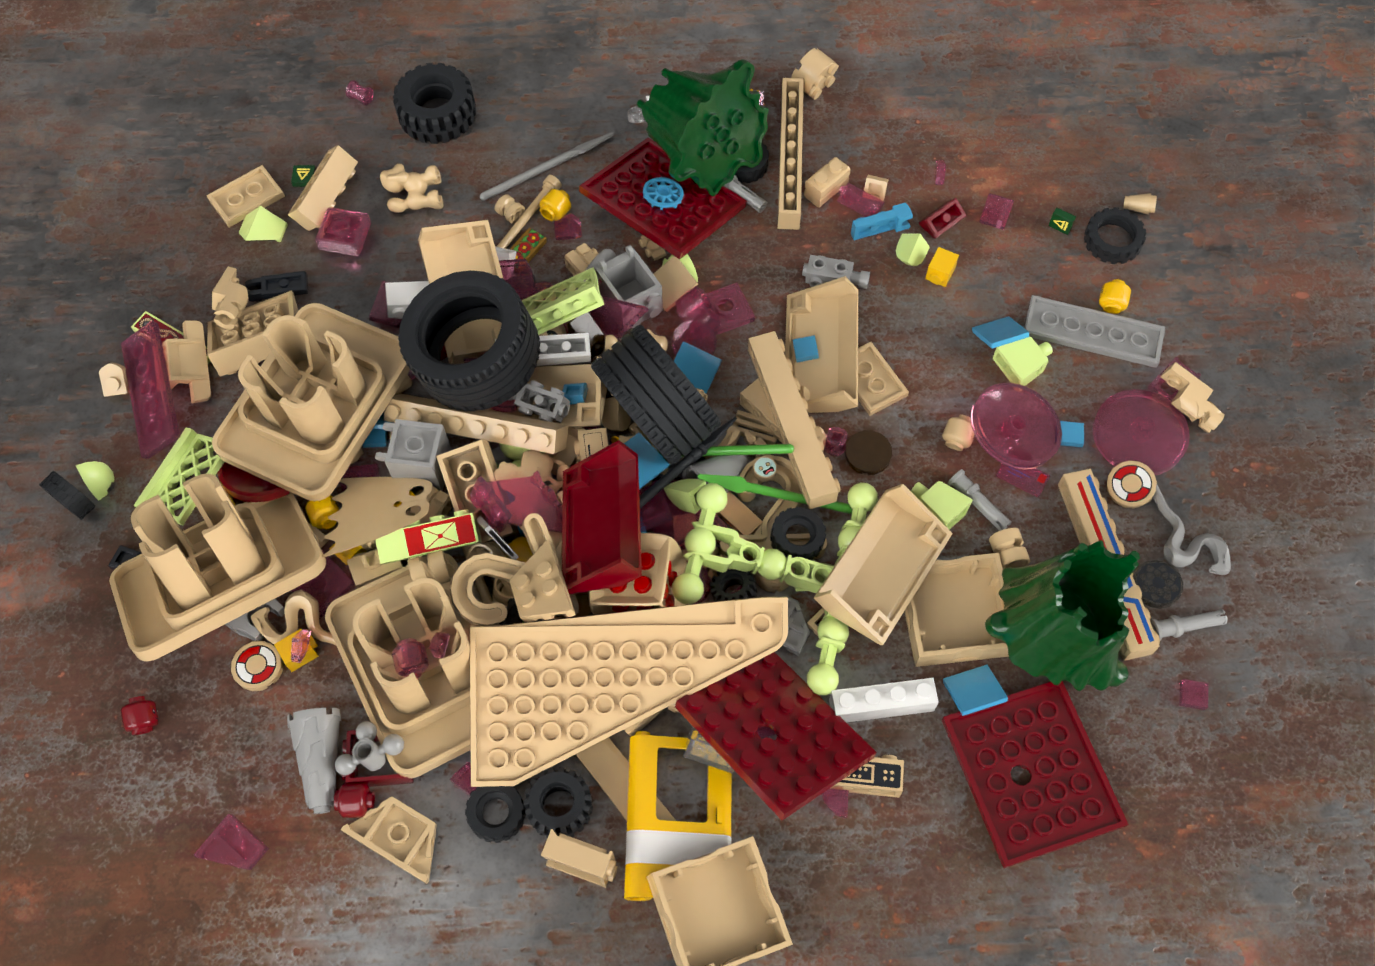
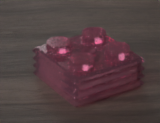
[315,207,371,256]

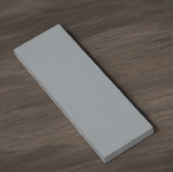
[1024,295,1165,368]

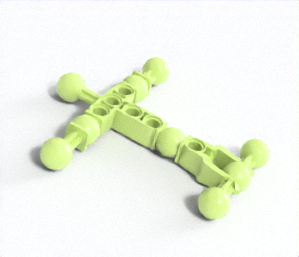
[672,482,878,695]

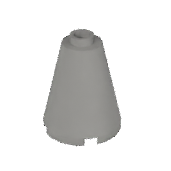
[682,455,748,493]

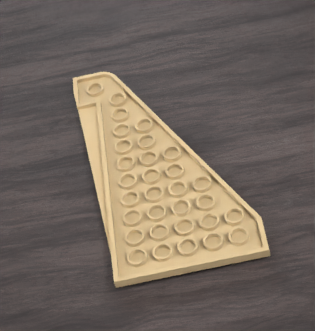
[470,597,788,787]

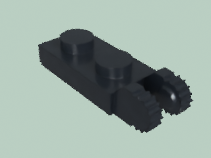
[245,271,308,302]

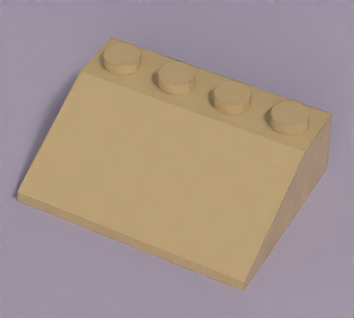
[207,290,299,377]

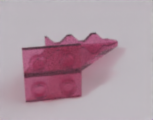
[589,279,649,339]
[470,470,562,533]

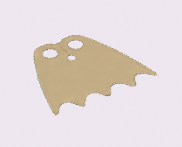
[322,477,432,557]

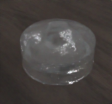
[627,106,645,123]

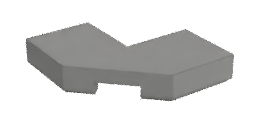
[773,591,810,656]

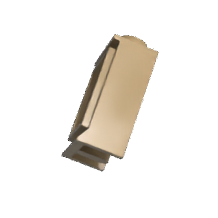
[541,829,618,888]

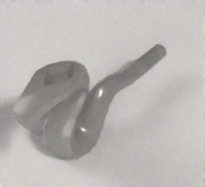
[1153,485,1231,575]

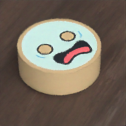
[753,457,777,482]

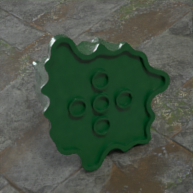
[637,59,769,196]
[985,540,1140,691]

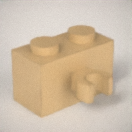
[347,548,404,589]

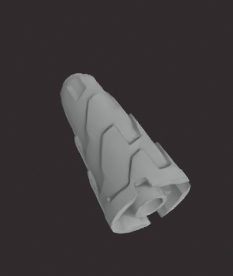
[287,708,341,814]

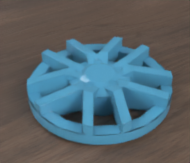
[643,177,684,210]

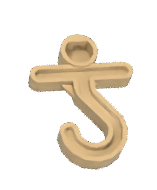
[719,455,827,593]
[450,513,579,626]

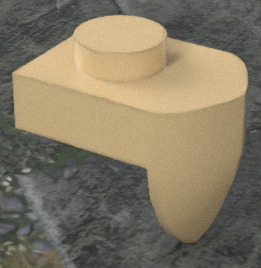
[99,362,130,397]

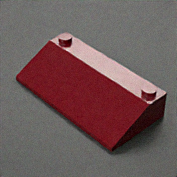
[562,440,642,594]

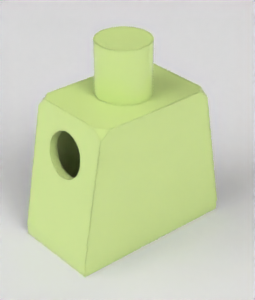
[993,337,1053,391]
[911,481,973,530]

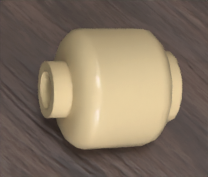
[942,415,977,451]

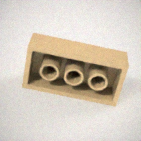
[436,440,519,548]

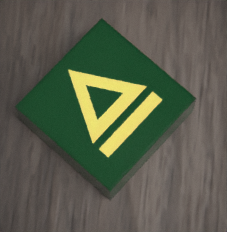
[291,165,316,187]
[1048,207,1076,235]

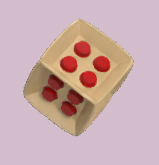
[589,533,687,615]

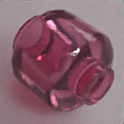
[392,638,429,678]

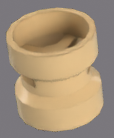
[495,194,525,224]

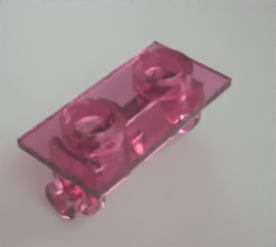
[837,183,885,217]

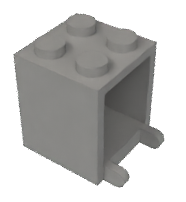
[595,245,663,331]
[375,419,452,491]

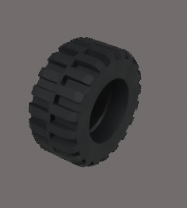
[393,63,476,144]

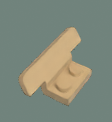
[155,321,211,403]

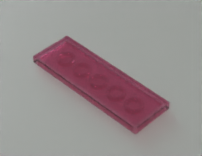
[121,321,180,459]

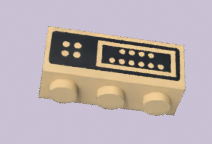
[828,755,904,798]

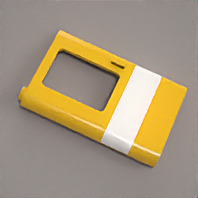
[624,731,732,901]

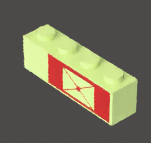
[376,509,482,564]

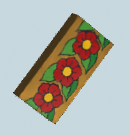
[510,228,547,271]

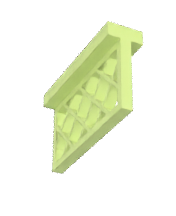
[522,267,604,335]
[134,427,224,525]

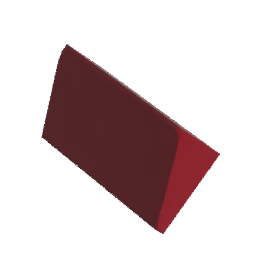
[918,198,967,239]

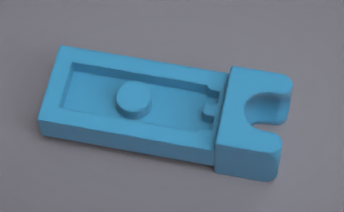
[851,203,913,240]

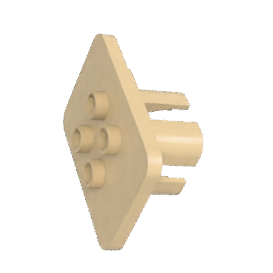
[212,303,410,501]
[109,474,326,661]
[325,553,481,778]

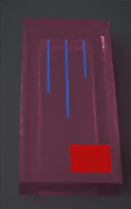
[996,454,1050,498]

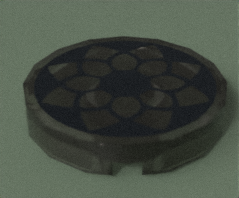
[1133,560,1183,609]

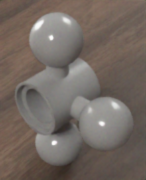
[335,721,404,775]

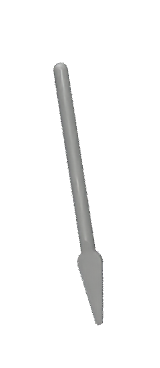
[480,132,614,201]

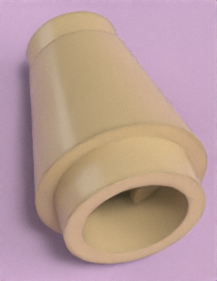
[1123,193,1157,215]

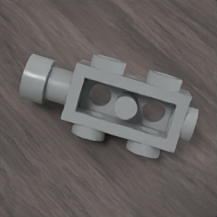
[802,255,870,289]
[508,380,570,423]

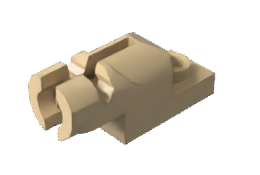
[212,266,248,329]
[1160,362,1225,433]

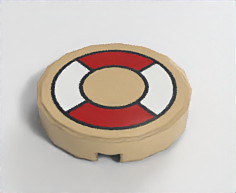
[1107,461,1157,509]
[231,641,283,691]

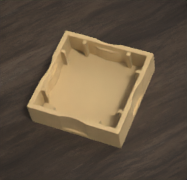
[905,553,1009,667]
[646,836,793,966]

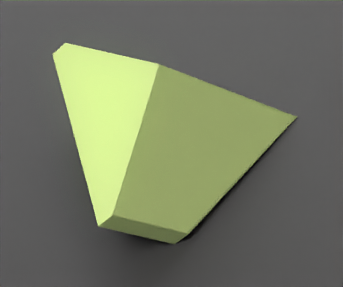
[239,206,288,242]

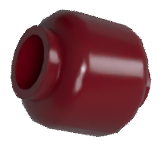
[121,696,159,736]
[334,783,375,818]

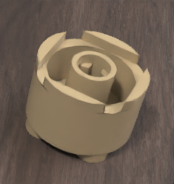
[791,48,839,100]

